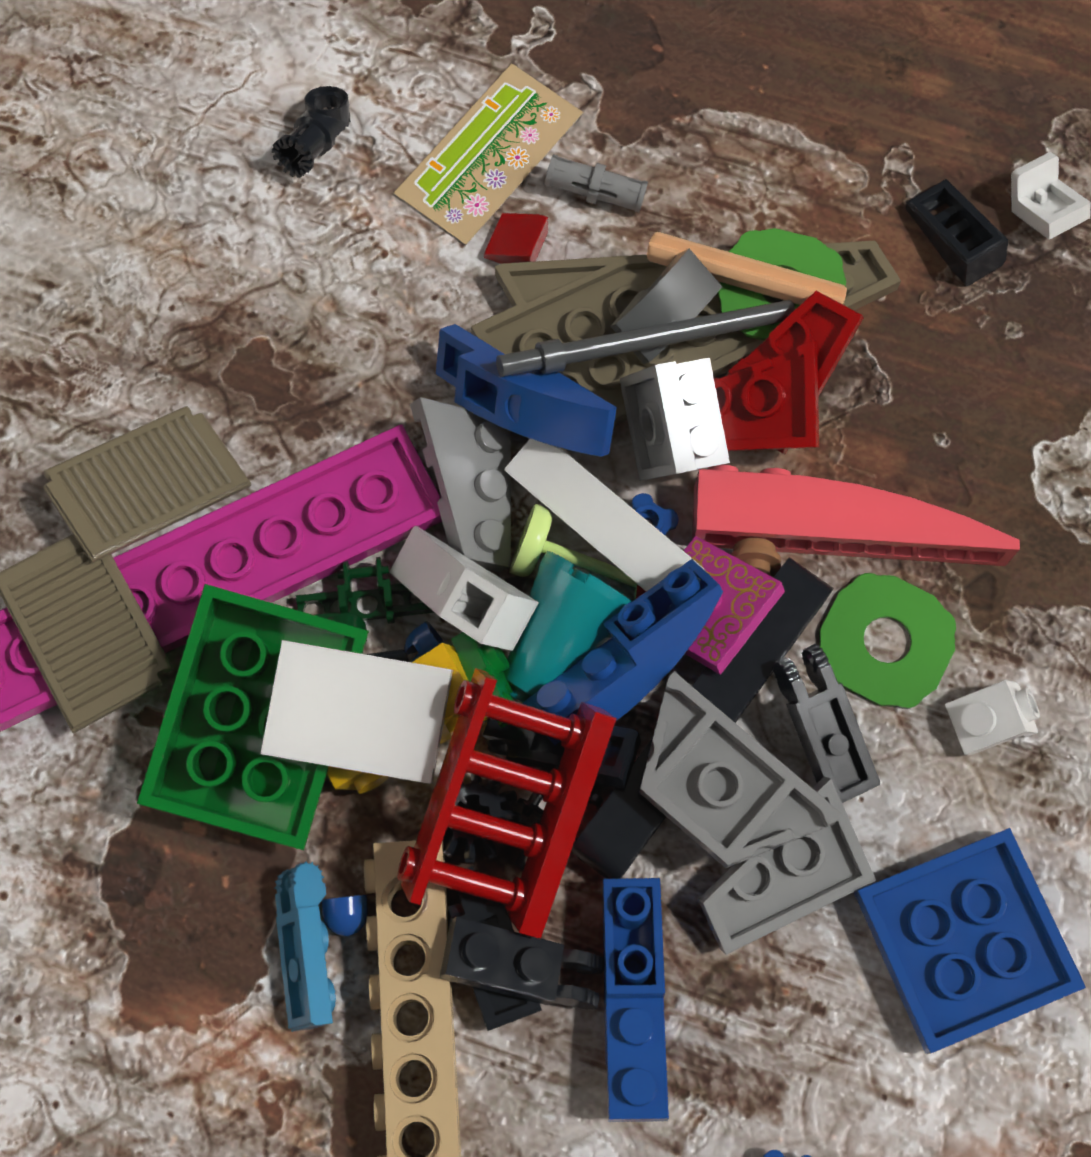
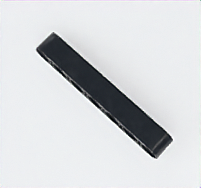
[571,557,834,879]

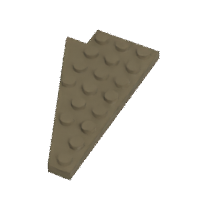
[471,240,901,451]

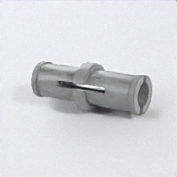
[544,154,648,213]

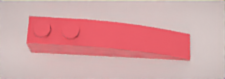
[692,465,1020,566]

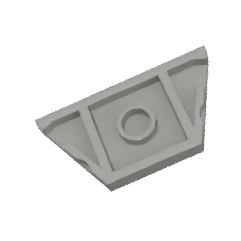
[639,671,843,868]

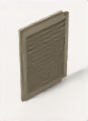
[43,406,251,563]
[0,534,173,734]

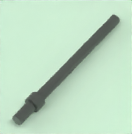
[496,300,795,377]

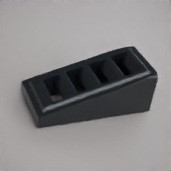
[906,179,1008,286]

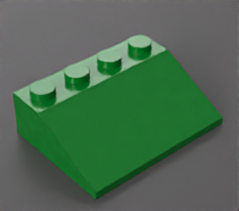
[137,584,369,851]

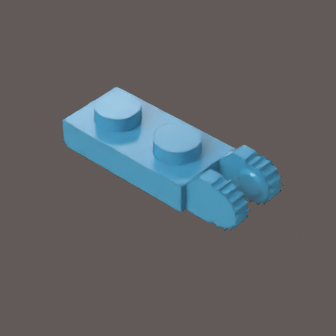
[274,861,336,1032]

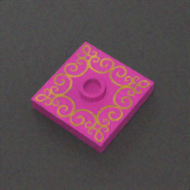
[684,536,785,675]

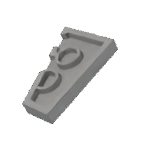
[698,777,876,955]

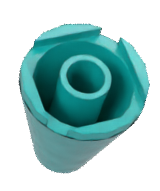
[504,551,632,702]

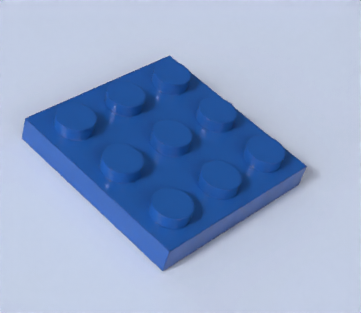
[854,828,1086,1054]

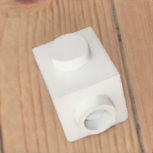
[1011,152,1091,240]
[945,680,1040,755]

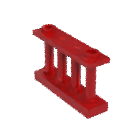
[397,668,617,939]

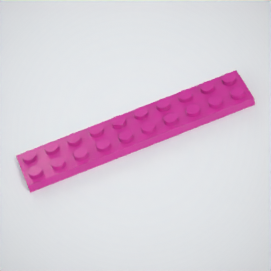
[0,424,442,732]

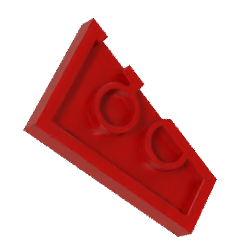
[726,290,864,455]

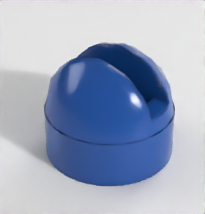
[404,621,444,662]
[322,895,368,936]

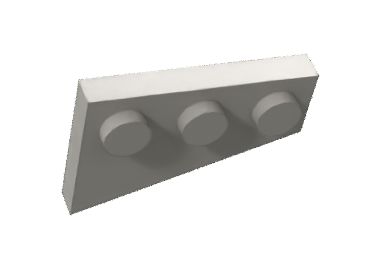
[410,397,511,572]

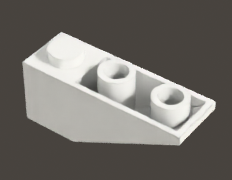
[389,526,539,651]

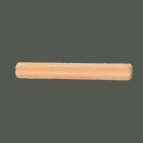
[647,232,847,305]

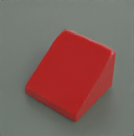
[484,213,548,264]

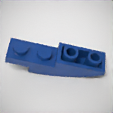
[436,324,617,457]
[522,559,723,746]
[603,878,669,1122]

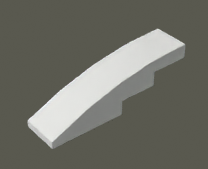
[504,438,705,591]

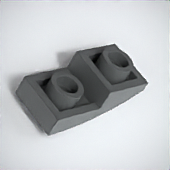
[610,248,722,364]

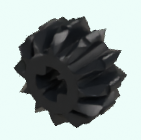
[426,774,521,865]

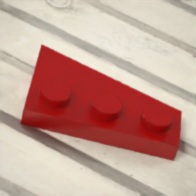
[714,340,819,451]

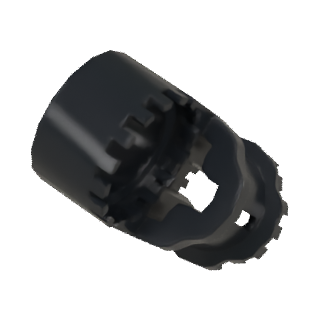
[272,86,351,178]

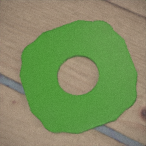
[717,228,846,341]
[819,573,956,709]

